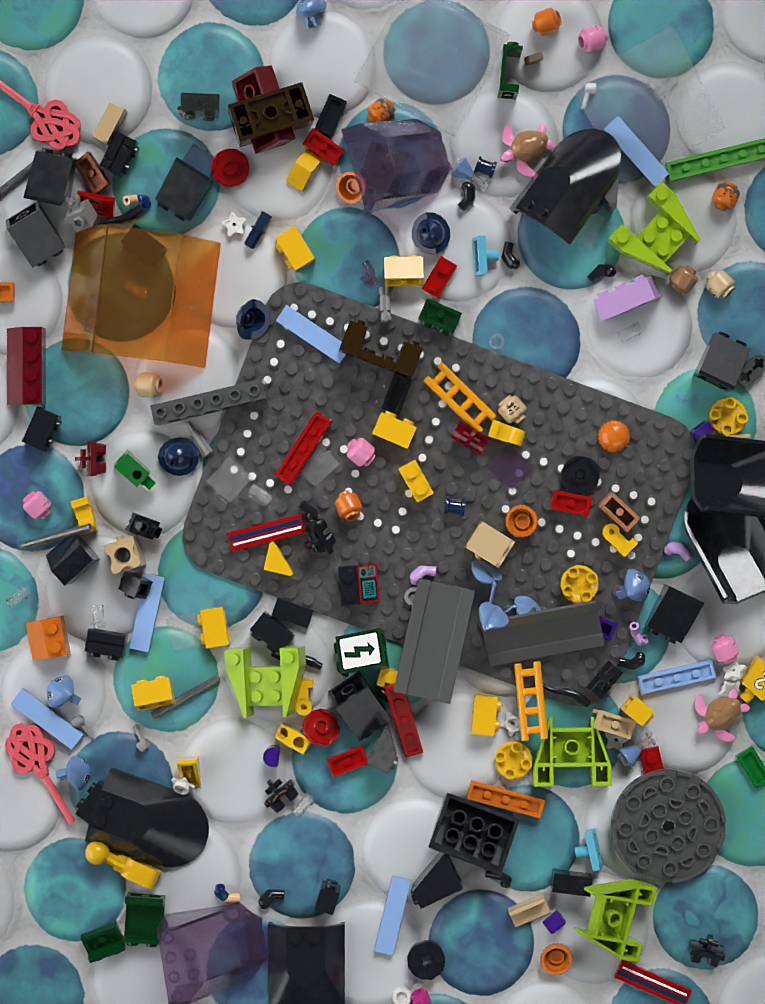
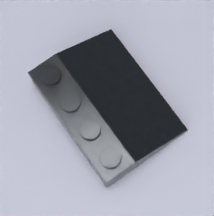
[428,793,520,875]

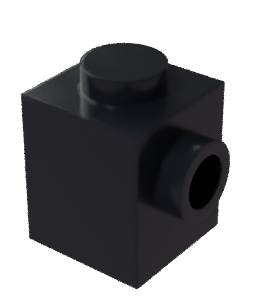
[118,571,153,599]

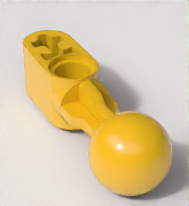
[85,841,162,889]

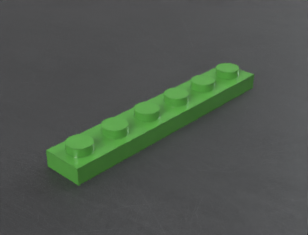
[665,138,765,182]

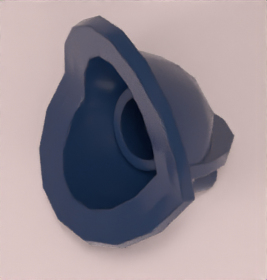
[412,212,450,254]
[236,299,271,340]
[158,437,199,476]

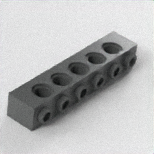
[150,379,270,426]

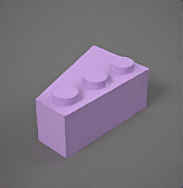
[594,275,662,321]

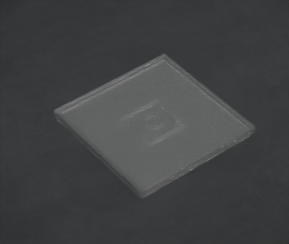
[354,0,510,137]
[569,26,726,185]

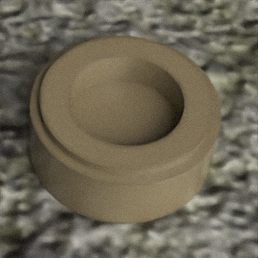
[524,52,544,65]

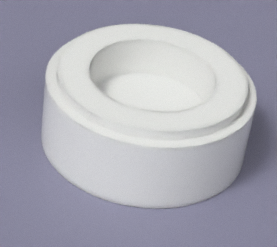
[392,986,411,1004]

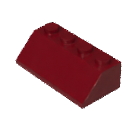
[232,65,296,154]
[7,327,46,405]

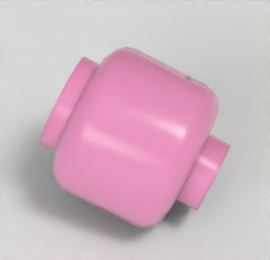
[578,25,608,53]
[347,438,375,466]
[23,491,51,519]
[711,634,740,664]

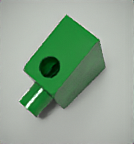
[114,449,156,491]

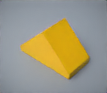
[286,149,323,192]
[264,541,294,576]
[177,756,201,786]

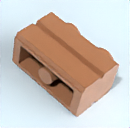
[597,492,640,532]

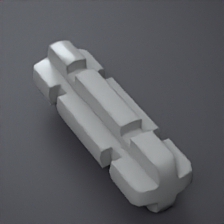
[379,286,391,324]

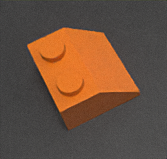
[26,615,71,660]

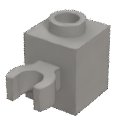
[64,193,98,232]

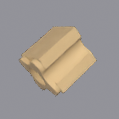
[465,521,515,568]
[103,535,147,575]

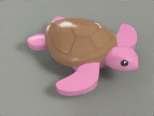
[500,125,556,177]
[695,689,750,742]

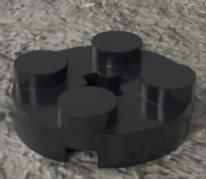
[561,456,600,494]
[407,940,445,980]

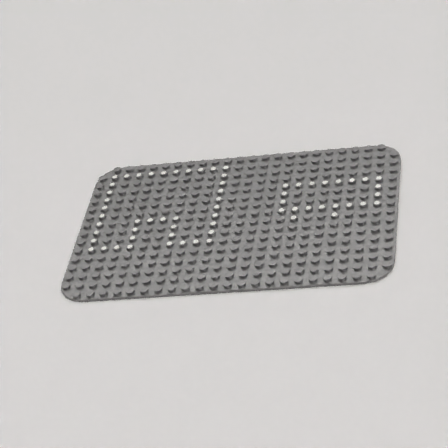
[182,282,696,707]

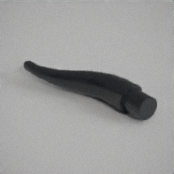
[94,204,144,230]
[271,653,323,670]
[543,683,591,707]

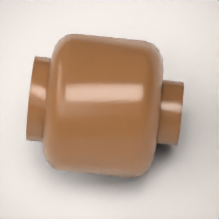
[669,265,698,294]

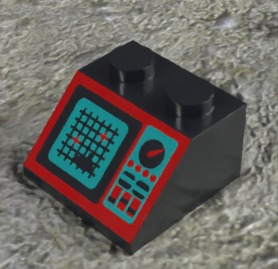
[338,563,380,606]

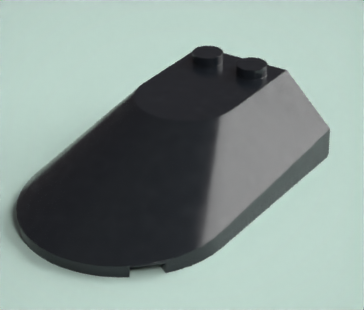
[509,129,622,245]
[690,434,765,518]
[684,498,765,604]
[85,767,209,867]
[268,922,345,1004]

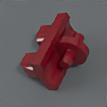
[450,421,490,455]
[75,441,106,476]

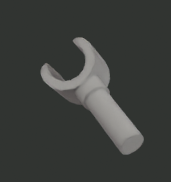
[72,715,95,738]
[132,724,149,752]

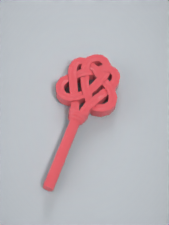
[0,80,81,151]
[5,723,75,824]

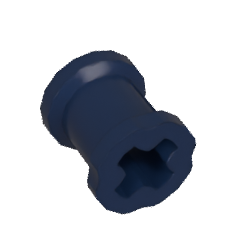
[474,156,497,179]
[444,497,466,516]

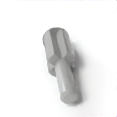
[186,421,213,458]

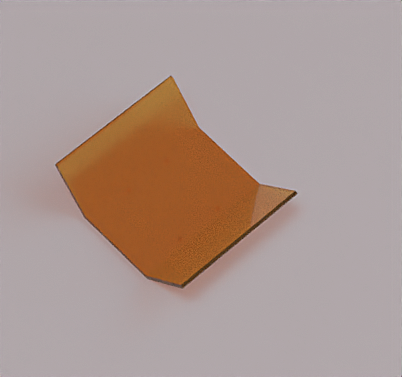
[61,225,221,368]

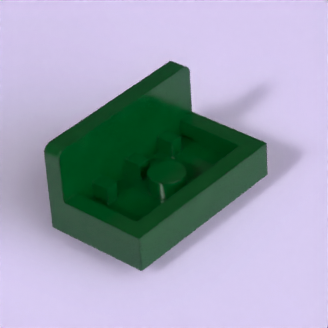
[418,298,462,336]
[81,922,125,963]

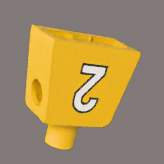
[739,656,765,704]

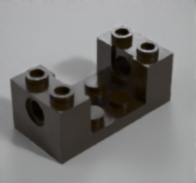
[228,82,314,148]
[339,319,423,378]

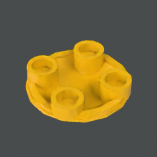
[709,397,748,436]
[560,565,598,603]
[494,741,532,779]

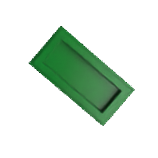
[735,745,765,789]

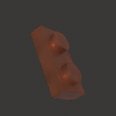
[76,152,111,194]

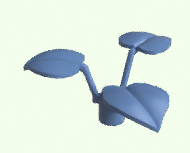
[472,560,541,631]

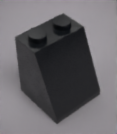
[23,147,77,206]
[155,157,214,222]
[6,201,65,268]
[693,331,750,392]
[46,534,100,586]
[645,584,704,644]
[328,671,391,741]
[411,852,463,909]

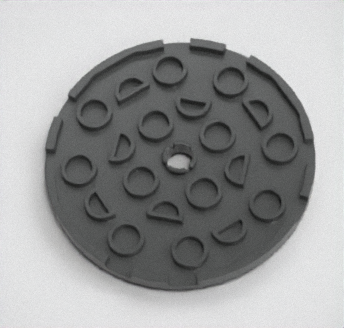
[610,769,726,883]

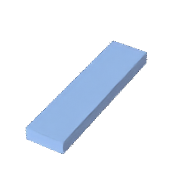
[603,116,669,187]
[276,305,346,364]
[130,573,165,652]
[637,659,717,695]
[11,688,84,750]
[374,876,411,955]

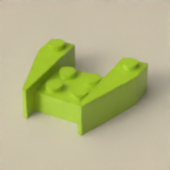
[607,181,701,275]
[225,645,306,718]
[533,716,612,787]
[573,879,658,962]

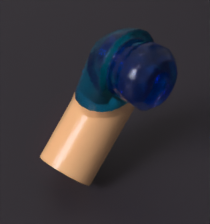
[123,195,152,209]
[214,884,240,903]

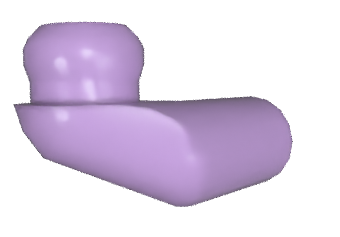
[664,542,693,562]
[410,566,436,585]
[630,622,649,646]

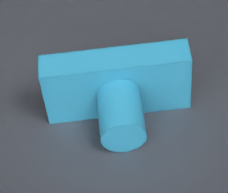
[472,235,499,276]
[575,828,603,871]

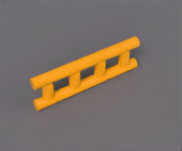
[423,362,497,432]
[514,661,548,741]

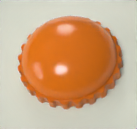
[335,170,367,204]
[598,420,630,453]
[505,505,539,538]
[540,943,573,976]

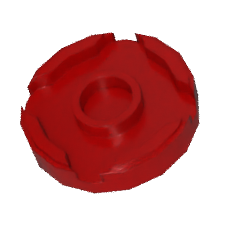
[211,148,250,187]
[302,709,340,747]

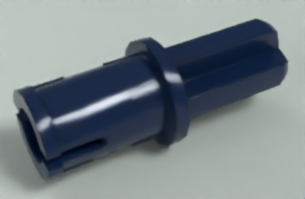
[244,211,272,249]

